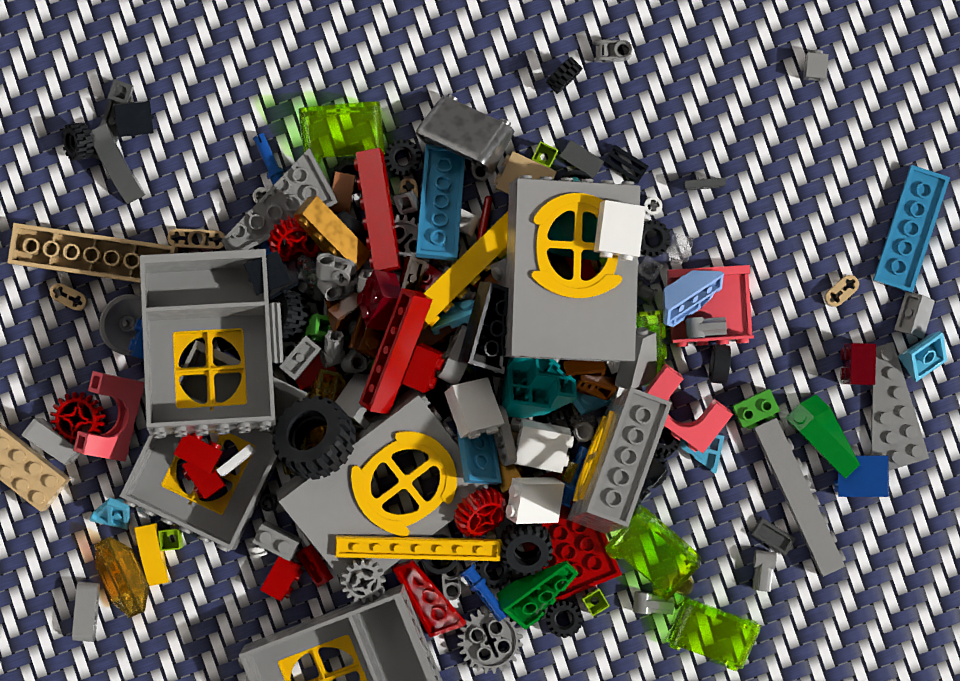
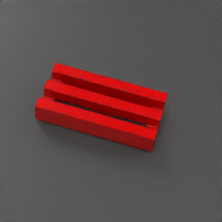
[296,544,334,587]

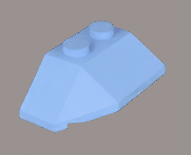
[663,270,724,327]

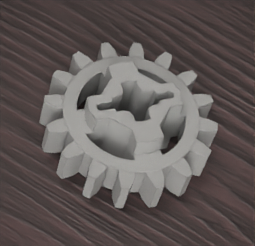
[340,558,386,603]

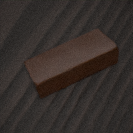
[328,292,361,332]
[563,360,606,383]

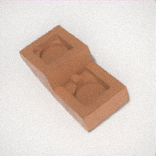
[330,171,356,214]

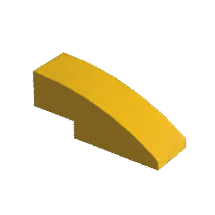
[134,523,169,586]

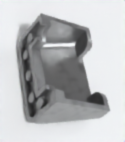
[415,94,515,174]

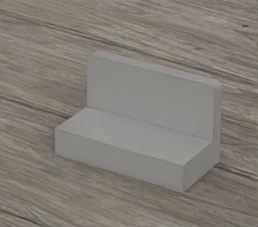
[894,292,935,339]
[279,335,322,380]

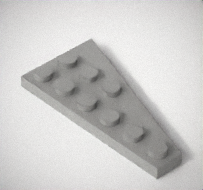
[221,148,338,251]
[870,342,929,471]

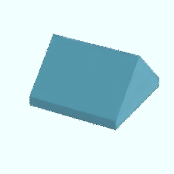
[898,331,947,382]

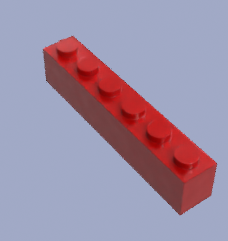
[354,148,402,272]
[359,288,433,414]

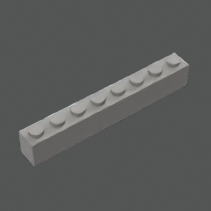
[752,418,846,577]

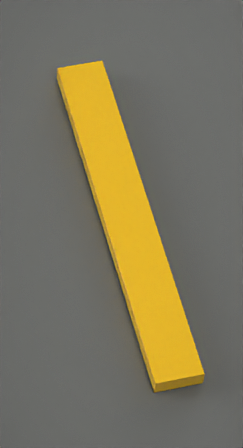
[335,535,501,561]

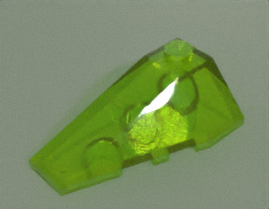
[636,310,667,373]

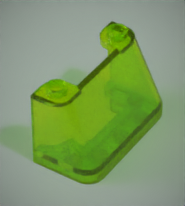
[299,101,385,164]
[605,505,701,601]
[665,594,762,672]

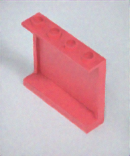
[667,265,754,347]

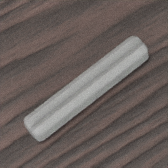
[269,302,283,363]

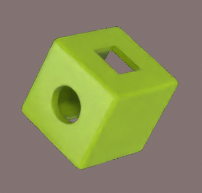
[532,142,558,168]
[158,528,184,551]
[582,587,610,616]

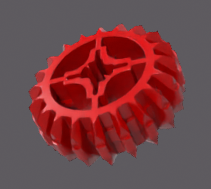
[268,215,321,265]
[50,392,106,445]
[453,487,507,538]

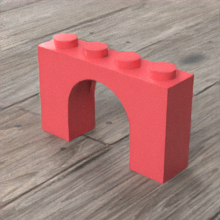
[644,363,733,453]
[73,371,144,462]

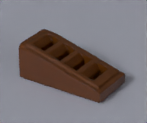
[576,375,617,401]

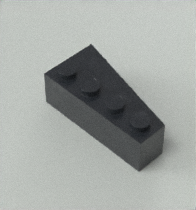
[458,282,509,374]

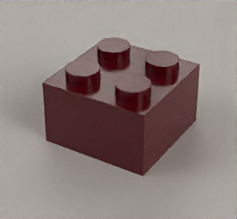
[357,269,401,331]
[840,343,876,385]

